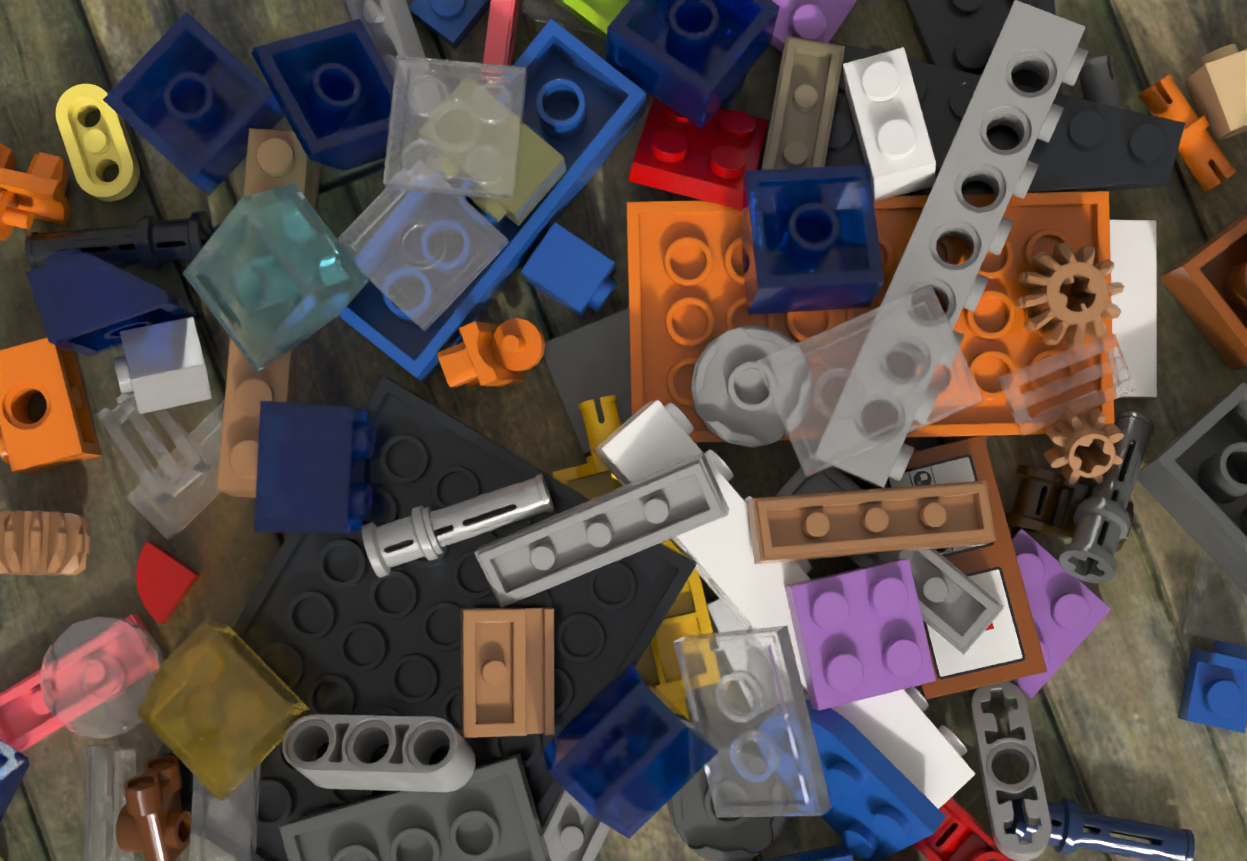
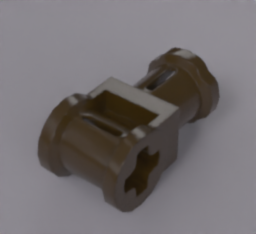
[1005,465,1134,552]

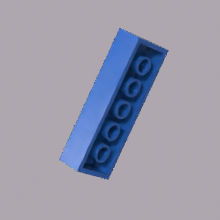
[322,19,646,385]

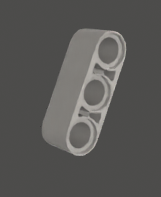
[282,714,476,792]

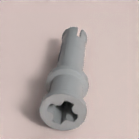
[362,473,554,578]

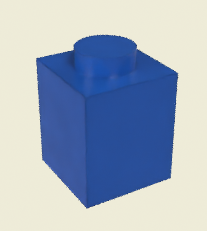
[521,222,618,319]

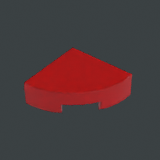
[136,541,201,624]

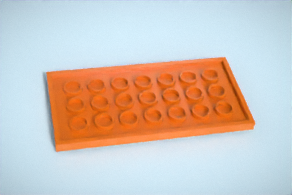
[626,191,1114,443]

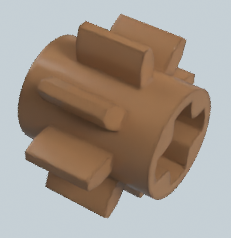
[1043,406,1124,485]

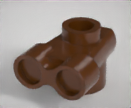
[116,755,194,861]

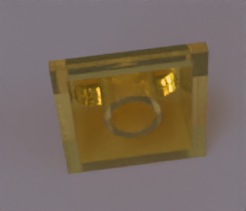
[137,620,311,801]

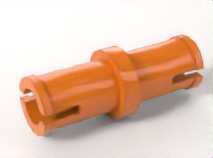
[1137,73,1237,193]

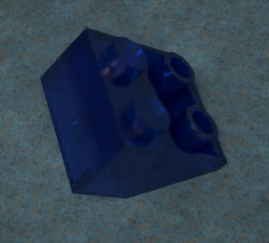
[542,663,718,839]

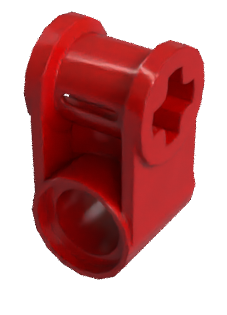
[912,798,1014,861]

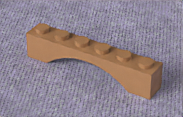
[217,128,322,500]

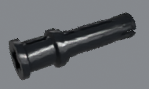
[25,211,214,270]

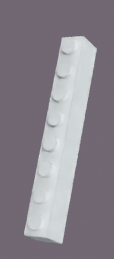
[593,399,975,809]

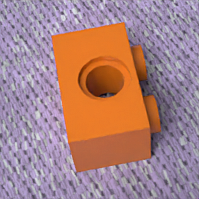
[0,336,101,474]

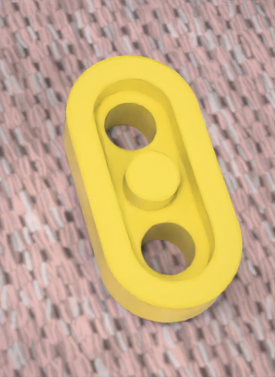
[56,84,140,202]

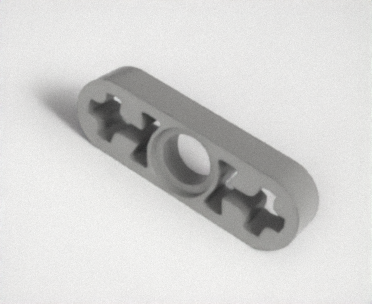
[970,681,1052,861]

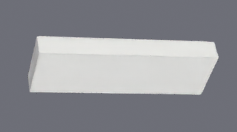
[1110,220,1157,399]

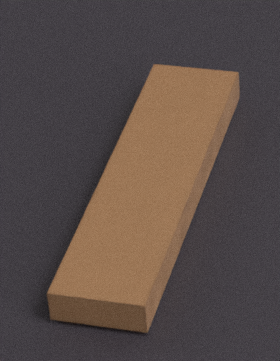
[747,480,996,564]

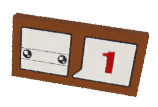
[871,436,1048,700]

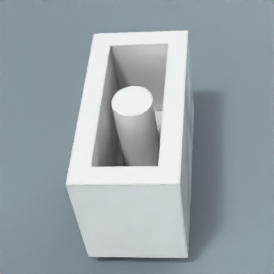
[843,47,936,202]

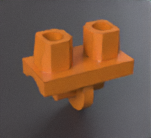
[0,143,72,241]
[437,318,545,388]

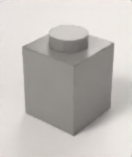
[113,317,212,414]

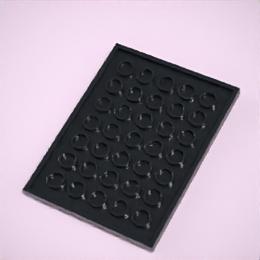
[156,376,697,861]

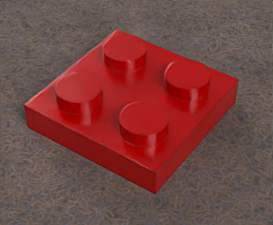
[628,91,769,212]

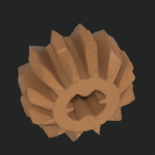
[1014,243,1125,348]
[0,510,91,576]

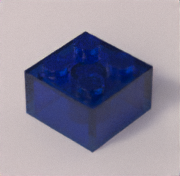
[605,0,780,129]
[103,12,289,196]

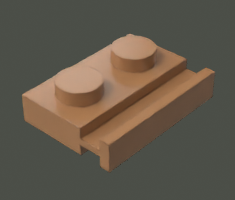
[461,607,554,738]

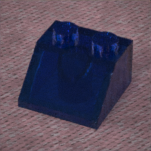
[252,19,416,171]
[742,164,884,315]
[26,249,201,356]
[254,401,375,533]

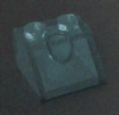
[183,183,369,372]

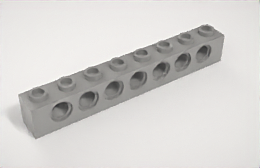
[814,0,1089,488]

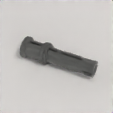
[1058,411,1155,583]

